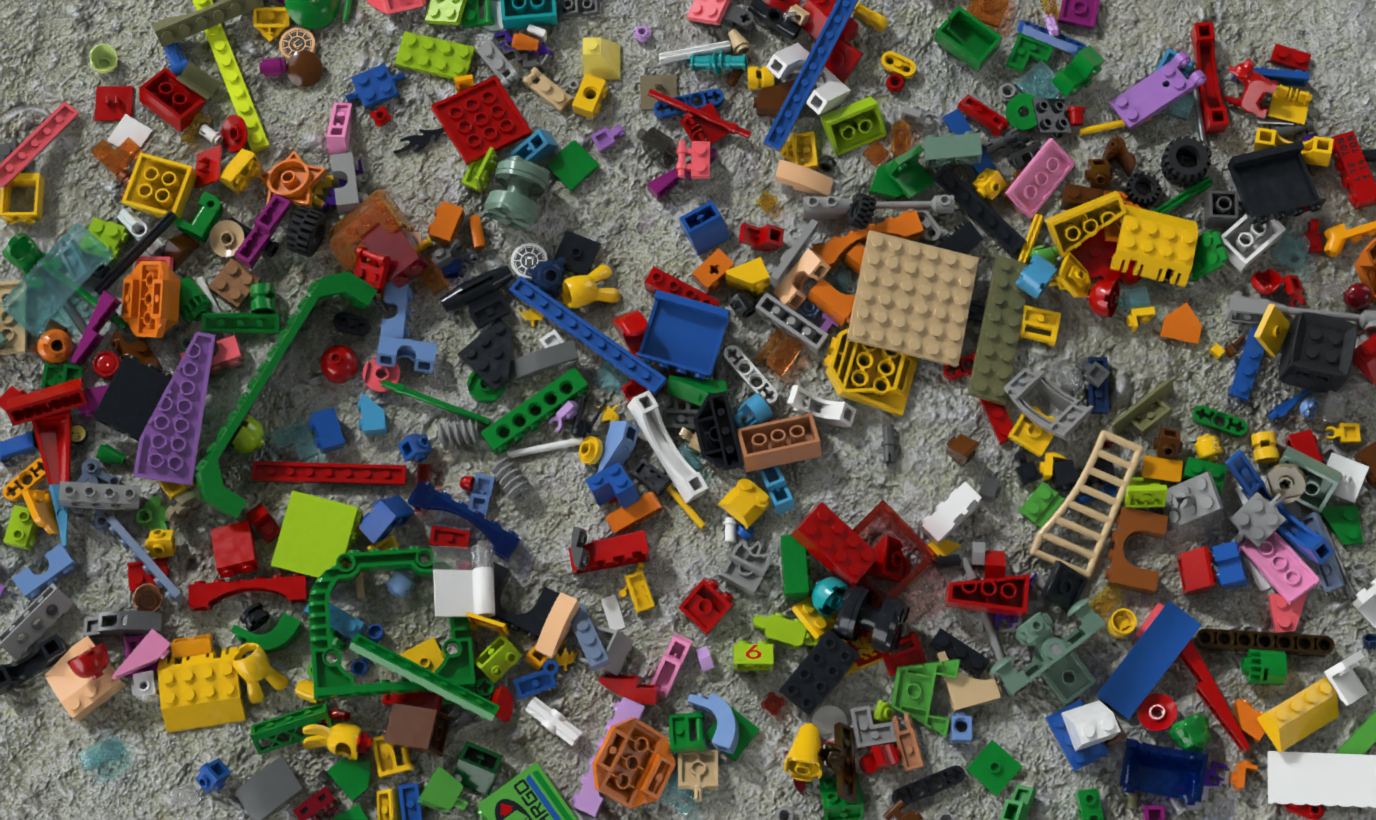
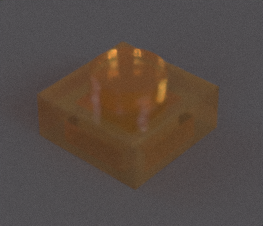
[862,140,889,167]

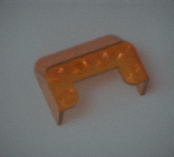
[329,189,415,274]

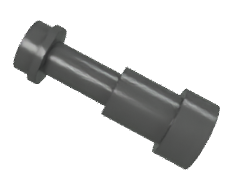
[1271,120,1314,138]

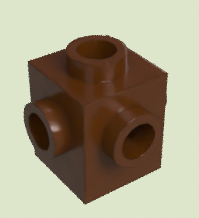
[1085,158,1113,189]
[1153,427,1183,460]

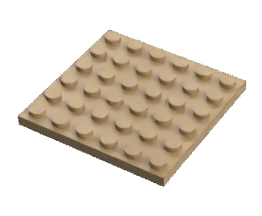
[846,230,979,367]

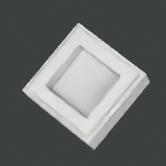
[527,24,548,43]

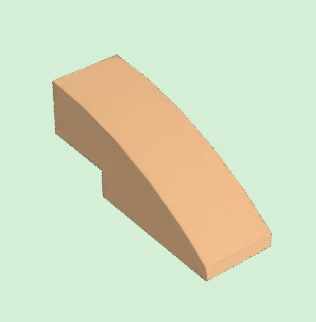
[775,160,834,197]
[535,592,580,659]

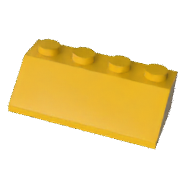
[1256,676,1339,753]

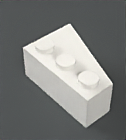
[920,482,982,546]

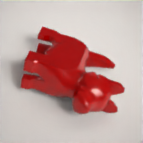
[1224,58,1278,119]

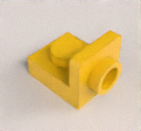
[1126,307,1155,332]

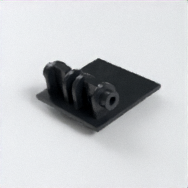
[1032,98,1072,138]

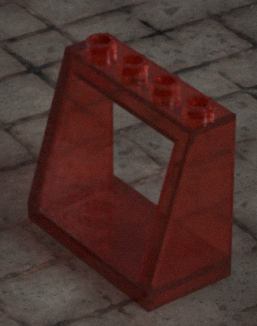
[853,500,938,609]

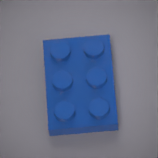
[1045,699,1110,772]

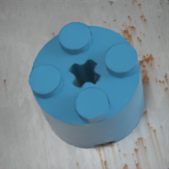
[1015,253,1059,299]

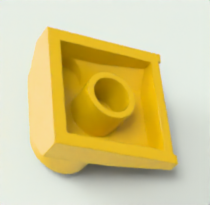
[718,478,771,529]

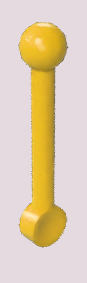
[619,562,645,598]

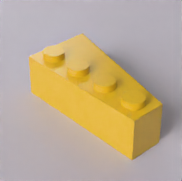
[1045,191,1126,258]

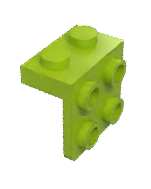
[461,147,498,193]

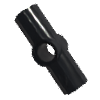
[748,0,802,41]

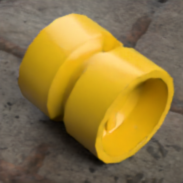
[747,66,774,90]
[1250,431,1280,464]
[1107,608,1137,639]

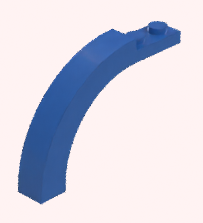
[1224,450,1335,565]

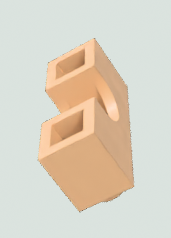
[773,248,831,311]

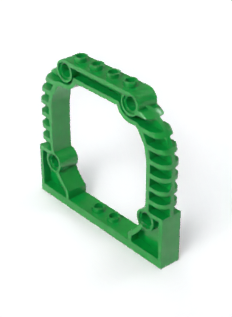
[308,546,475,700]

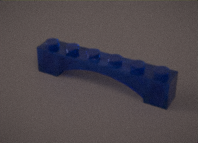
[408,481,520,562]

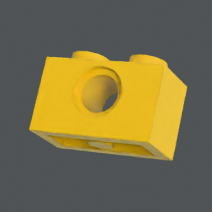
[572,73,608,119]

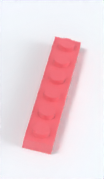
[0,101,79,189]

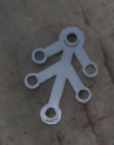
[73,459,120,532]

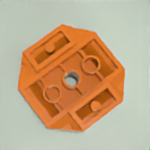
[121,261,181,338]
[592,717,676,808]

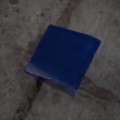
[442,258,463,279]

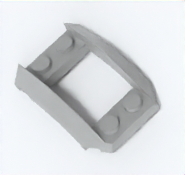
[1004,368,1093,441]

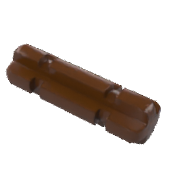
[726,54,751,87]

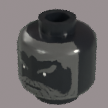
[729,289,757,318]

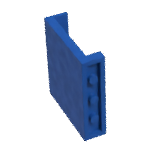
[636,290,731,380]

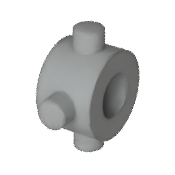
[566,78,580,94]

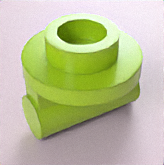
[872,700,893,722]

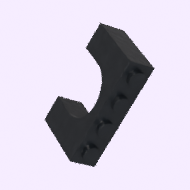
[490,561,559,641]

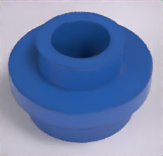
[737,524,755,541]

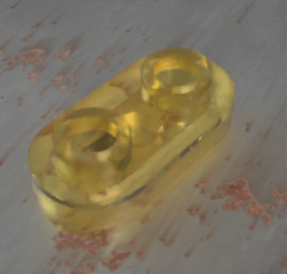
[1088,584,1123,617]

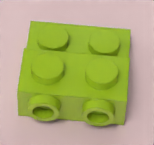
[79,217,129,265]

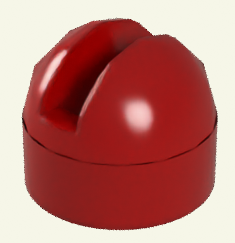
[459,476,475,492]

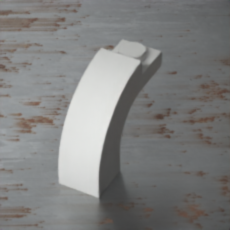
[787,385,856,427]

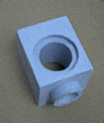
[950,712,972,743]

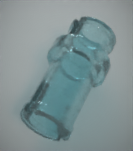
[677,443,703,472]

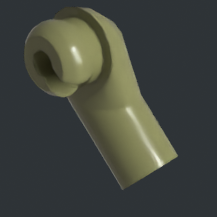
[1117,781,1139,809]

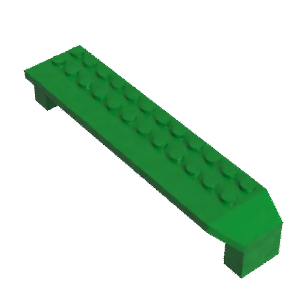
[194,271,378,519]

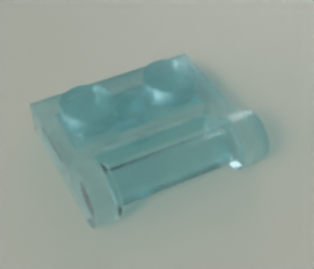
[657,768,704,818]

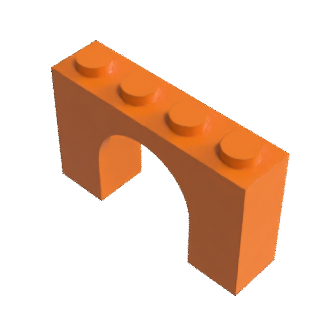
[807,242,865,327]

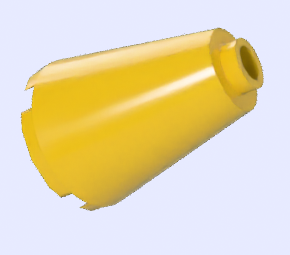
[783,723,823,781]

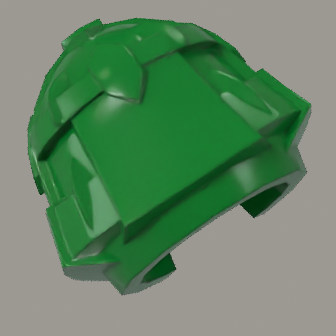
[1168,712,1211,754]

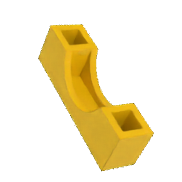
[1253,127,1334,167]

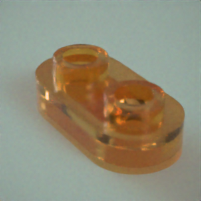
[891,120,910,157]

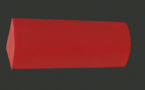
[6,378,88,426]

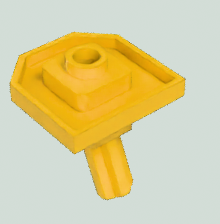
[1048,252,1091,298]

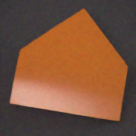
[1160,302,1202,344]

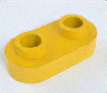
[881,51,916,79]

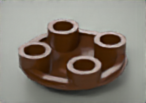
[286,50,323,87]

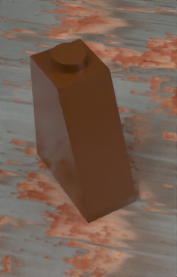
[753,79,801,119]

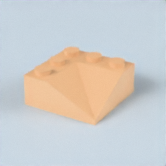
[44,635,127,722]

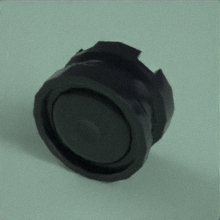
[239,602,271,632]

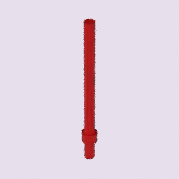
[648,89,752,139]

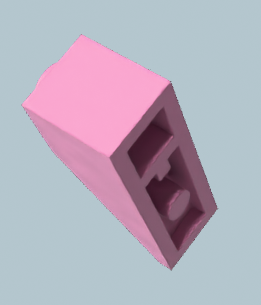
[326,102,353,154]
[112,629,171,680]

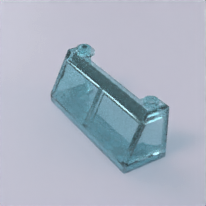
[0,221,113,336]

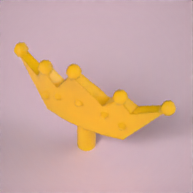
[516,307,544,327]
[595,405,620,425]
[547,647,579,671]

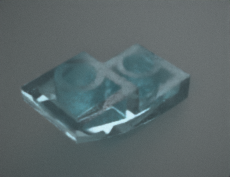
[78,736,124,772]

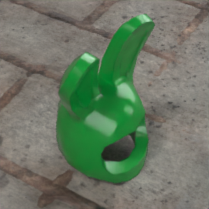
[2,233,63,290]

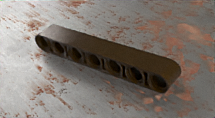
[1193,628,1335,657]

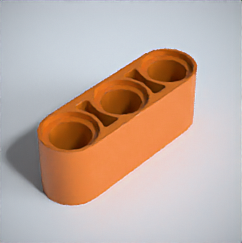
[605,491,663,535]

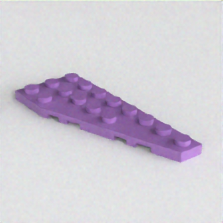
[133,332,215,486]

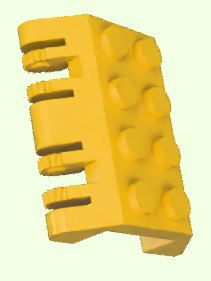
[1110,204,1199,287]
[157,646,247,733]

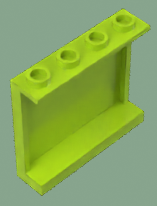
[271,490,364,585]

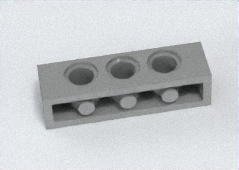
[755,292,829,355]
[59,481,140,511]
[0,583,73,660]

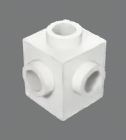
[131,670,160,702]

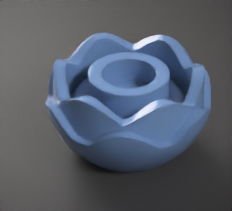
[797,296,821,319]
[1299,397,1320,420]

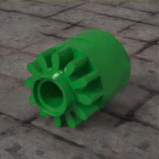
[179,277,212,322]
[1241,649,1287,685]

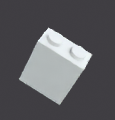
[1061,700,1121,751]

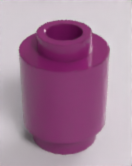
[259,57,287,77]

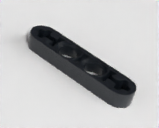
[891,765,965,807]

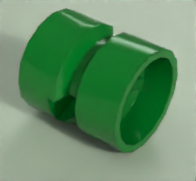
[250,283,276,313]

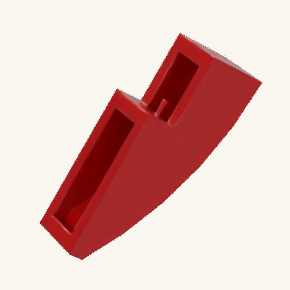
[598,673,661,705]

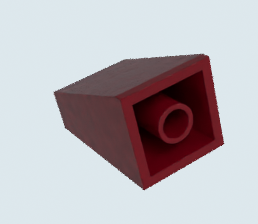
[354,204,429,288]

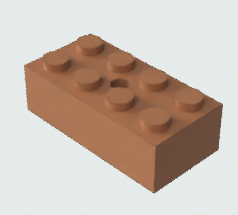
[736,413,822,472]

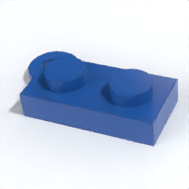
[513,659,559,699]

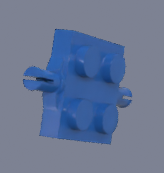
[345,63,406,110]

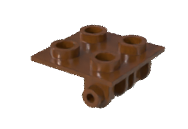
[1102,133,1136,178]

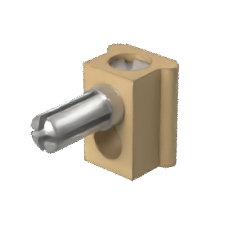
[783,4,810,26]

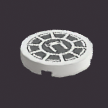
[511,243,548,281]

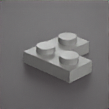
[850,705,896,749]

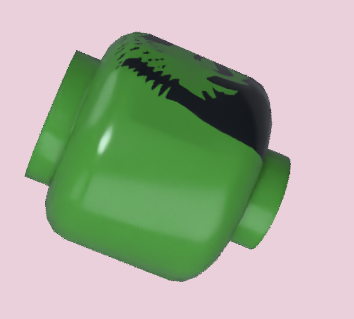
[1029,243,1059,265]

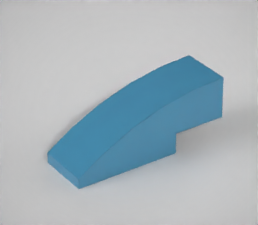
[757,466,795,515]

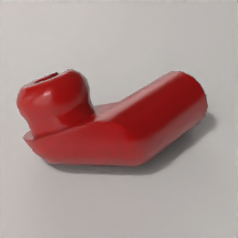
[322,708,351,725]

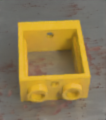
[0,173,45,224]

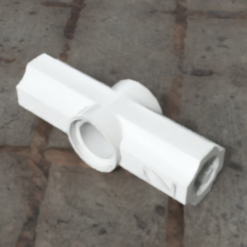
[117,207,165,256]
[525,697,583,747]

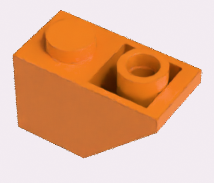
[1232,698,1265,744]

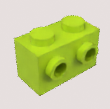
[3,505,39,551]
[474,634,522,683]

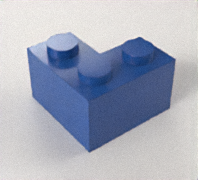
[585,461,640,509]
[358,496,415,544]

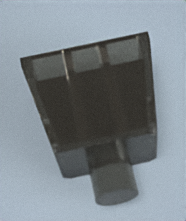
[636,127,678,170]

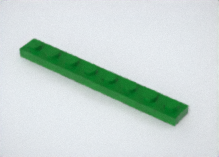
[348,633,500,721]

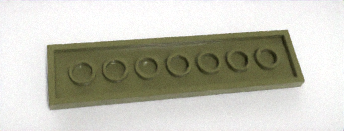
[967,255,1029,405]

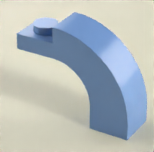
[687,693,739,755]

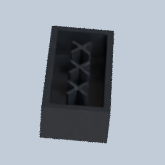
[779,629,861,717]

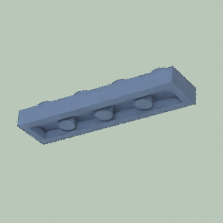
[1299,512,1345,592]
[571,603,611,672]

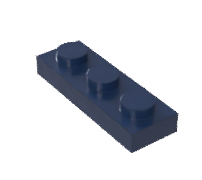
[1087,357,1109,415]

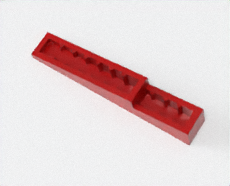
[1178,640,1250,753]

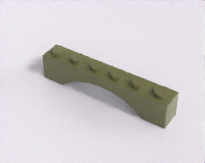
[152,0,264,47]

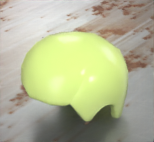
[90,44,118,74]

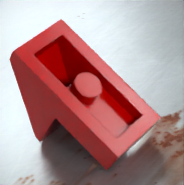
[246,503,281,544]

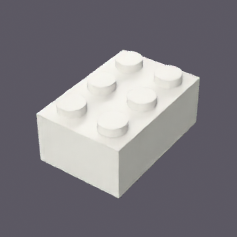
[1219,214,1286,272]

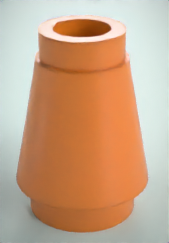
[512,32,539,51]

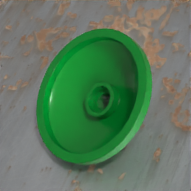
[285,0,340,30]

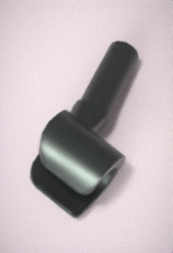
[318,769,332,784]

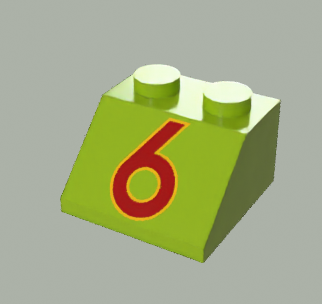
[734,641,774,671]

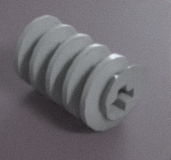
[438,419,479,446]
[491,456,531,500]

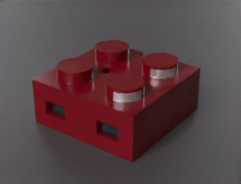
[292,786,341,820]

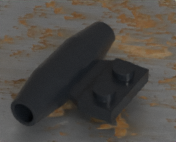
[440,265,514,330]

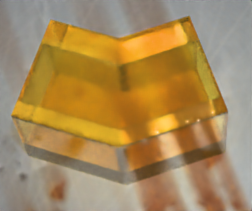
[1040,0,1058,14]

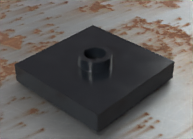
[553,230,601,275]
[1040,560,1088,613]

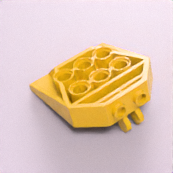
[823,328,919,417]

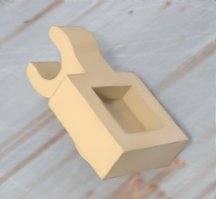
[679,427,701,454]

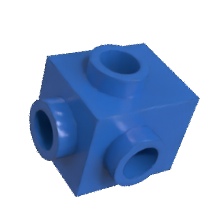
[398,433,433,462]
[195,758,231,794]

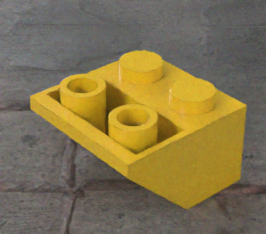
[220,149,262,195]

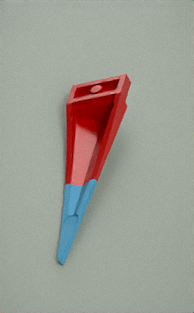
[32,409,73,548]

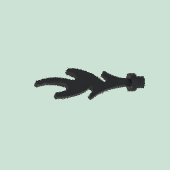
[393,128,445,154]

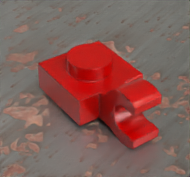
[1302,218,1323,254]
[1283,275,1306,308]
[357,732,373,755]

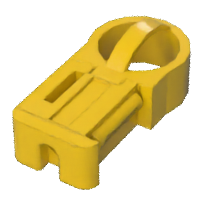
[853,1,889,32]

